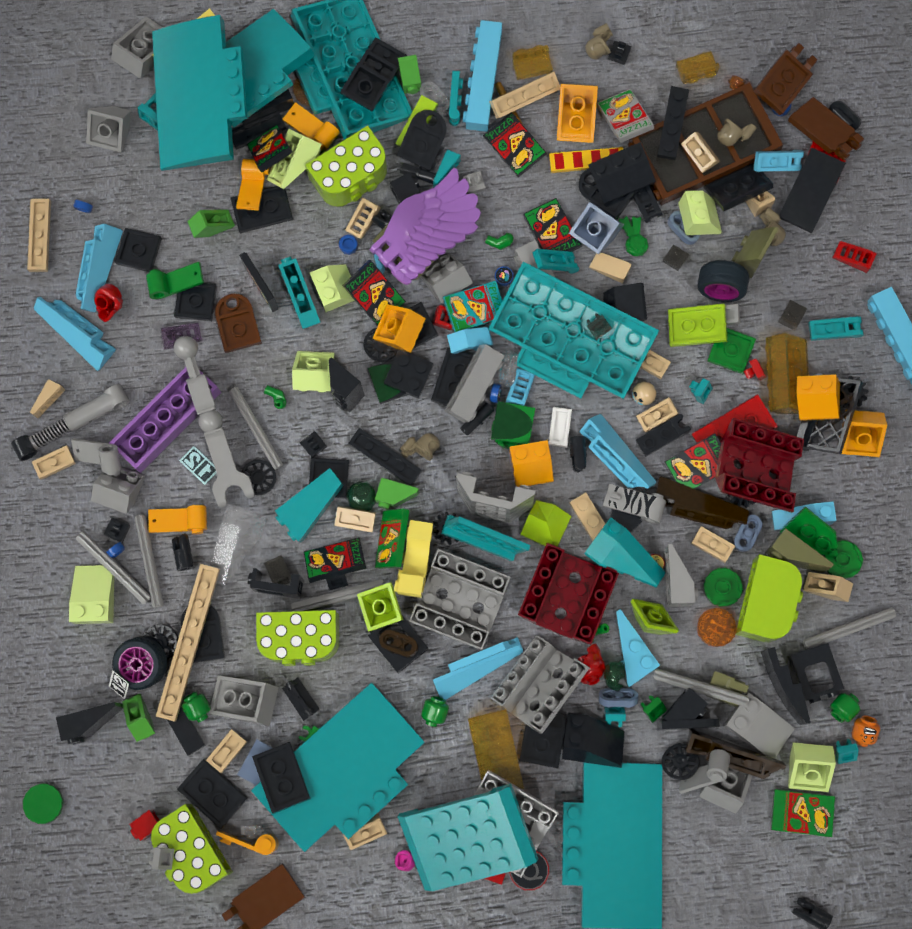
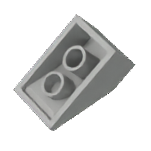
[111,17,163,79]
[664,544,698,608]
[209,675,279,726]
[723,692,795,759]
[699,738,752,814]

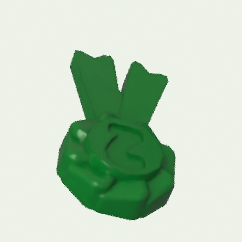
[619,216,648,257]

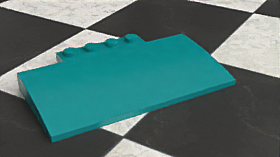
[291,0,412,140]
[226,9,315,128]
[152,15,247,171]
[488,262,659,399]
[251,682,425,852]
[562,762,662,929]

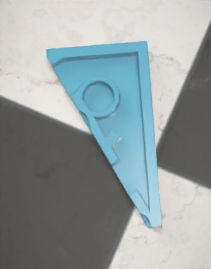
[616,609,660,687]

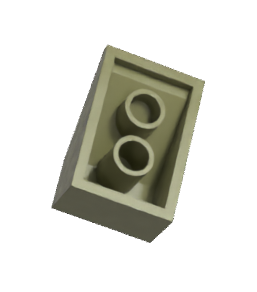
[731,227,779,278]
[765,528,834,573]

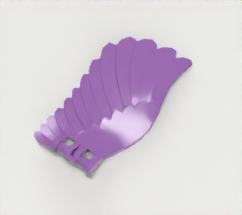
[370,168,481,285]

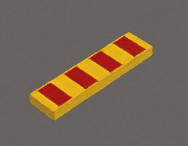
[549,147,623,173]

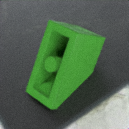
[398,55,422,94]
[187,210,235,238]
[375,478,419,509]
[122,694,155,742]

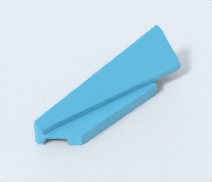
[76,224,123,312]
[34,297,116,371]
[579,414,656,489]
[433,637,523,700]

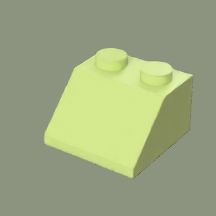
[678,190,722,235]
[310,264,355,312]
[292,351,335,392]
[788,743,836,792]

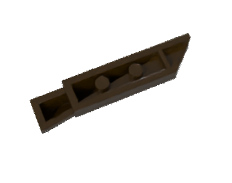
[655,476,749,529]
[686,729,786,779]

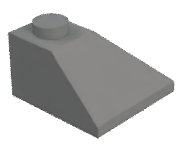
[86,106,131,152]

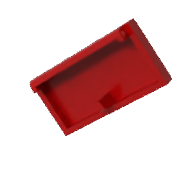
[691,394,778,443]

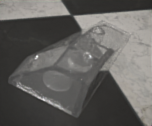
[210,504,267,586]

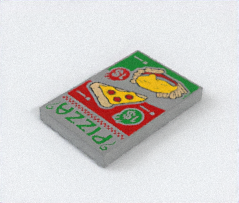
[597,89,654,143]

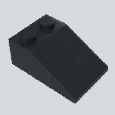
[56,702,123,745]
[562,713,625,768]

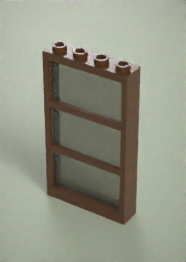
[628,82,783,206]

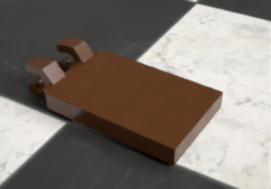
[753,43,817,115]
[788,97,864,161]
[221,863,305,929]

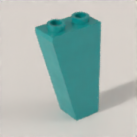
[278,257,321,329]
[275,468,344,543]

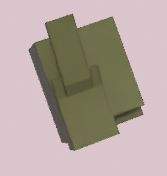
[706,671,749,707]

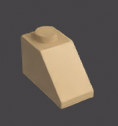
[803,572,853,602]

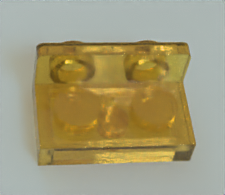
[512,45,553,80]
[676,51,720,84]

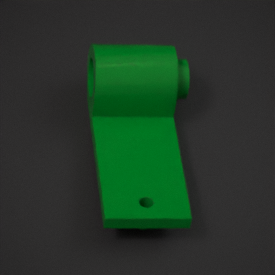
[146,261,204,299]

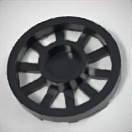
[364,328,398,362]
[241,460,277,495]
[143,624,178,659]
[662,743,700,780]

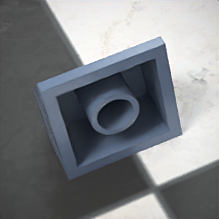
[569,202,624,254]

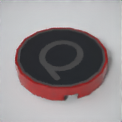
[509,851,549,890]

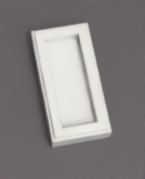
[548,407,572,448]

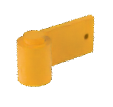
[282,102,340,151]
[236,158,269,211]
[148,505,207,534]
[216,831,279,855]

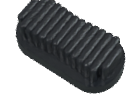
[829,101,861,131]

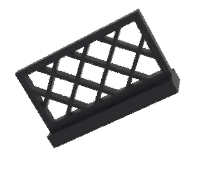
[797,373,863,454]

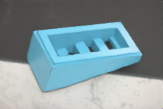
[505,368,535,406]

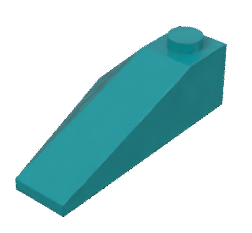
[584,517,666,587]

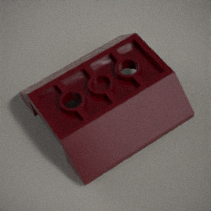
[715,418,804,513]
[518,543,619,645]

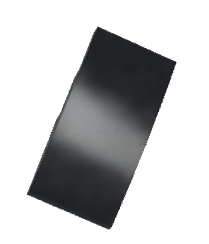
[340,37,407,111]
[779,148,846,233]
[761,647,811,725]

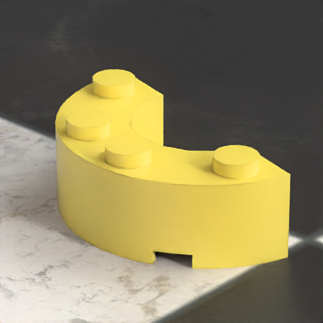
[394,520,433,598]

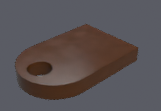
[215,294,262,353]

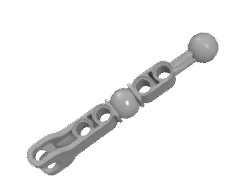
[173,336,255,508]

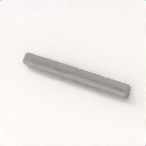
[229,387,283,470]
[135,515,164,608]
[76,531,151,604]
[291,580,384,612]
[803,607,896,650]
[654,669,750,707]

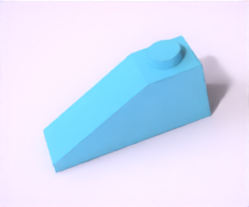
[771,501,837,530]

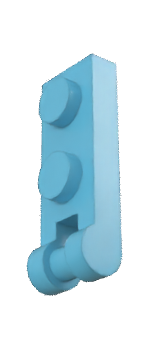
[753,150,804,172]

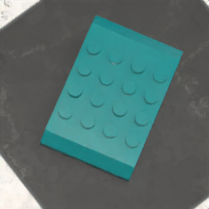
[397,783,538,891]

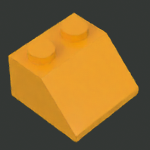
[372,304,426,353]
[797,374,840,420]
[842,410,887,457]
[509,440,554,487]

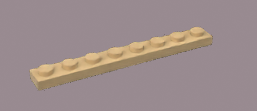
[156,564,220,722]

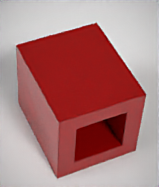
[129,810,160,841]

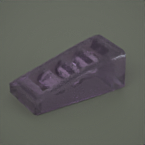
[160,323,202,350]

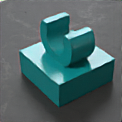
[689,378,713,404]
[604,706,626,727]
[835,739,859,764]

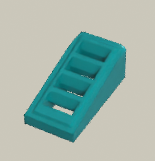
[433,150,461,187]

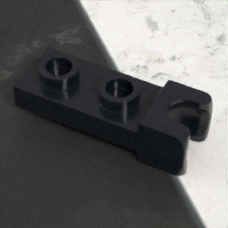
[636,414,691,457]

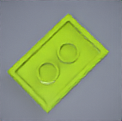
[668,303,727,347]

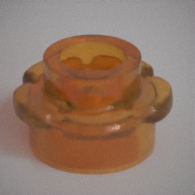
[728,75,746,90]

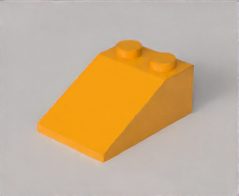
[557,83,598,143]

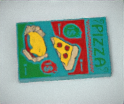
[442,281,502,333]

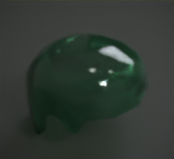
[347,481,376,511]
[604,660,625,691]

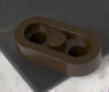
[379,630,418,658]

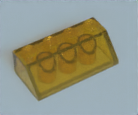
[765,333,809,414]
[468,709,524,789]

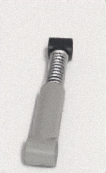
[11,384,130,461]

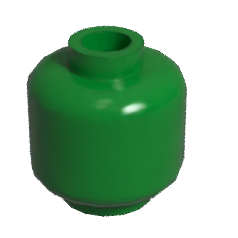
[181,692,211,723]
[830,693,860,723]
[421,696,449,727]

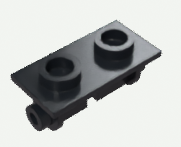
[282,677,320,721]

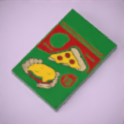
[375,508,409,569]
[771,789,835,837]

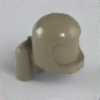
[585,23,613,60]
[717,119,757,146]
[760,207,786,246]
[400,433,440,461]

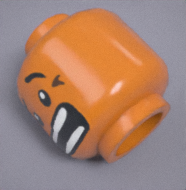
[851,715,880,747]

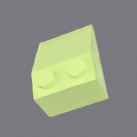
[266,129,322,189]
[69,565,114,624]

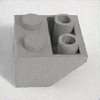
[420,254,473,303]
[91,467,145,514]

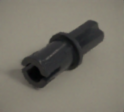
[400,163,436,185]
[460,402,494,435]

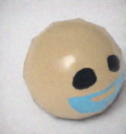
[632,382,656,405]

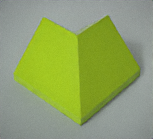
[520,500,571,547]
[357,582,403,632]
[630,599,679,635]

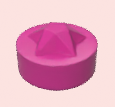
[395,850,415,872]

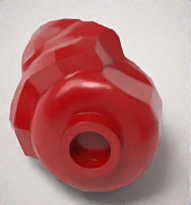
[95,284,123,322]
[577,643,606,685]

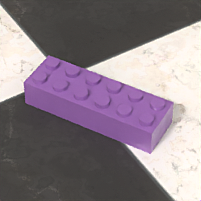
[109,367,221,473]

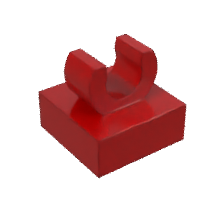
[744,358,767,380]

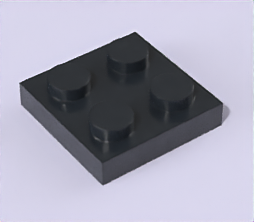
[384,349,434,399]

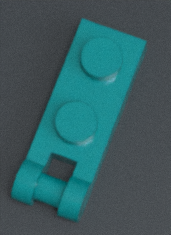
[449,71,463,126]
[533,249,579,274]
[808,316,864,341]

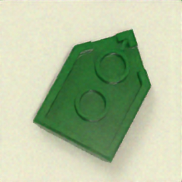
[780,507,838,557]

